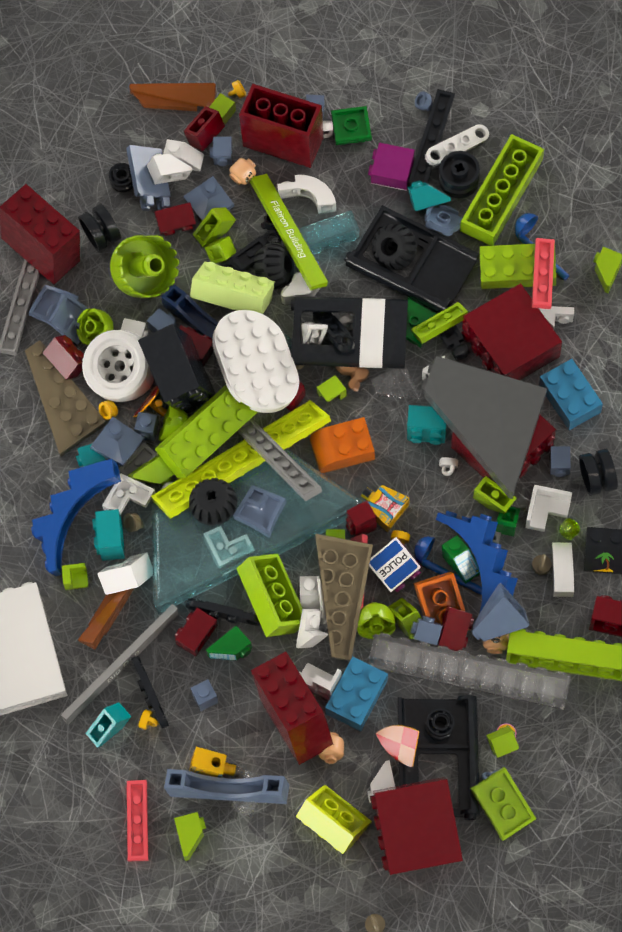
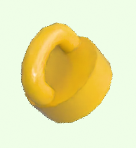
[228,80,246,99]
[99,400,118,420]
[390,530,410,545]
[138,709,159,730]

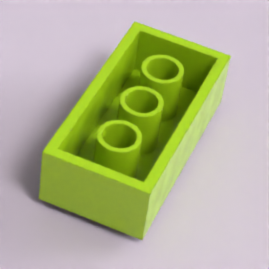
[480,243,556,289]
[236,554,303,637]

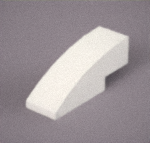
[552,542,574,597]

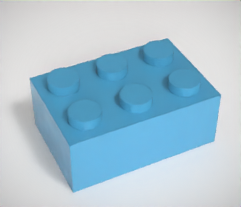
[539,359,603,430]
[325,656,388,731]

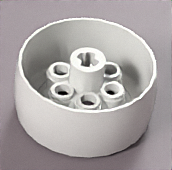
[82,330,155,402]

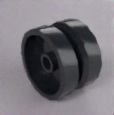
[439,151,480,199]
[78,204,121,252]
[579,449,618,496]

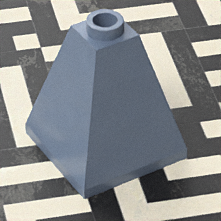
[471,583,530,641]

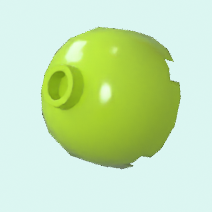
[76,308,114,345]
[158,406,189,442]
[357,602,396,639]

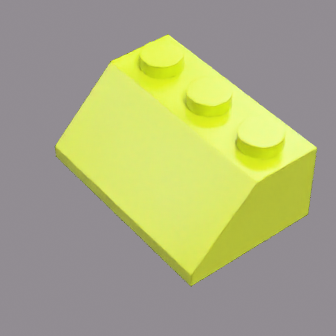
[296,785,372,854]

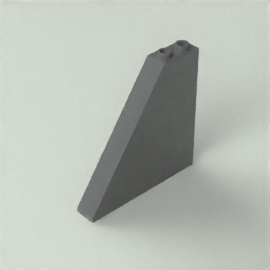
[422,356,547,499]

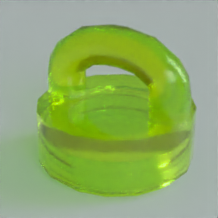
[559,518,580,540]

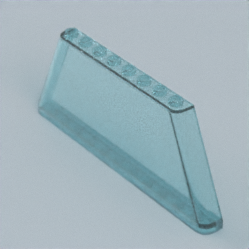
[152,449,362,614]

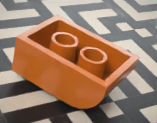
[310,417,375,474]
[413,571,470,630]

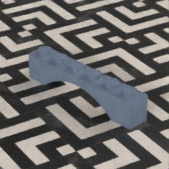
[164,769,290,804]

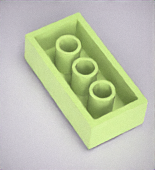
[190,261,275,314]

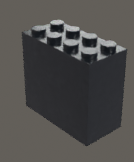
[138,324,215,413]

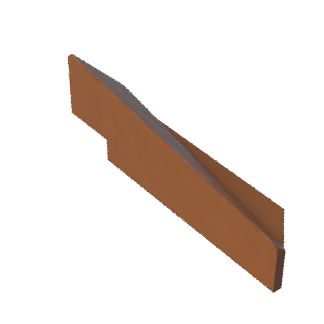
[129,83,217,111]
[78,588,134,650]

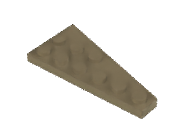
[25,340,106,457]
[315,534,373,661]

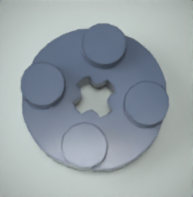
[425,205,462,236]

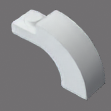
[277,175,336,214]

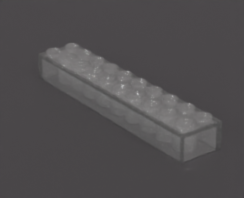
[370,633,571,710]

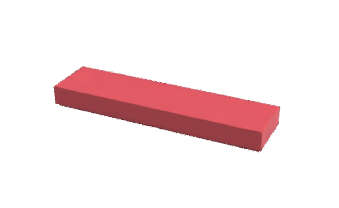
[532,238,555,309]
[127,780,149,862]

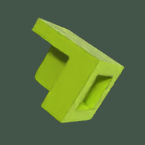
[209,93,236,124]
[205,236,236,263]
[317,375,347,402]
[62,563,89,590]
[486,726,519,758]

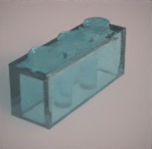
[299,211,360,254]

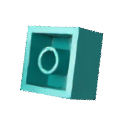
[407,405,446,445]
[92,509,125,561]

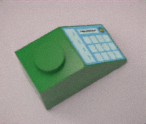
[441,535,480,584]
[206,626,252,660]

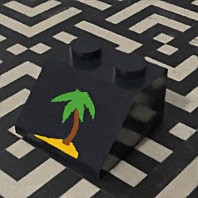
[583,527,622,574]

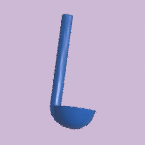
[515,213,569,281]
[414,536,482,595]

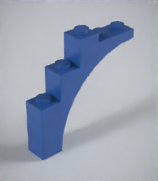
[31,459,121,576]
[436,510,518,612]

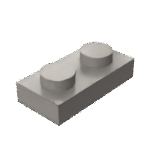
[119,443,158,476]

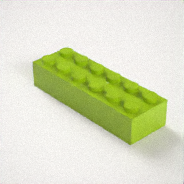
[460,134,544,246]
[155,385,258,478]
[505,629,622,681]

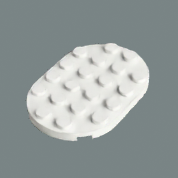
[212,310,299,413]

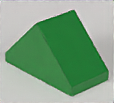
[496,506,521,537]

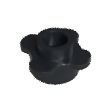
[261,214,277,231]

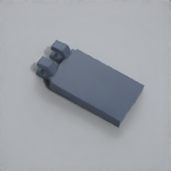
[126,145,171,211]

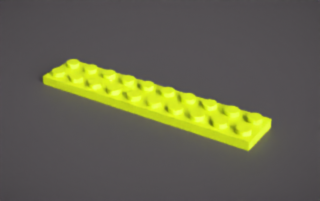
[151,400,331,519]

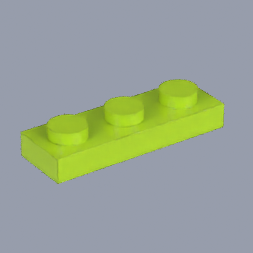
[411,302,468,344]

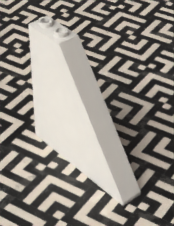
[0,582,68,716]

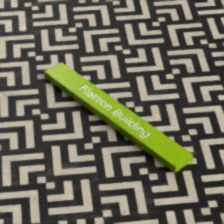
[250,174,328,290]

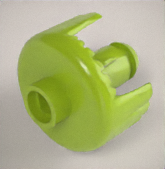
[110,235,179,298]

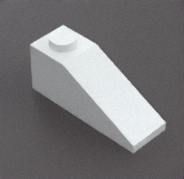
[300,322,328,345]

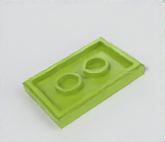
[470,767,536,841]

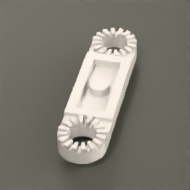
[425,124,489,166]

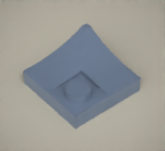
[183,176,234,221]
[29,285,79,325]
[47,293,88,345]
[90,417,144,466]
[233,485,287,538]

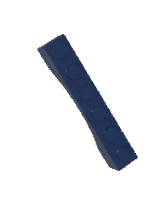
[161,284,219,338]

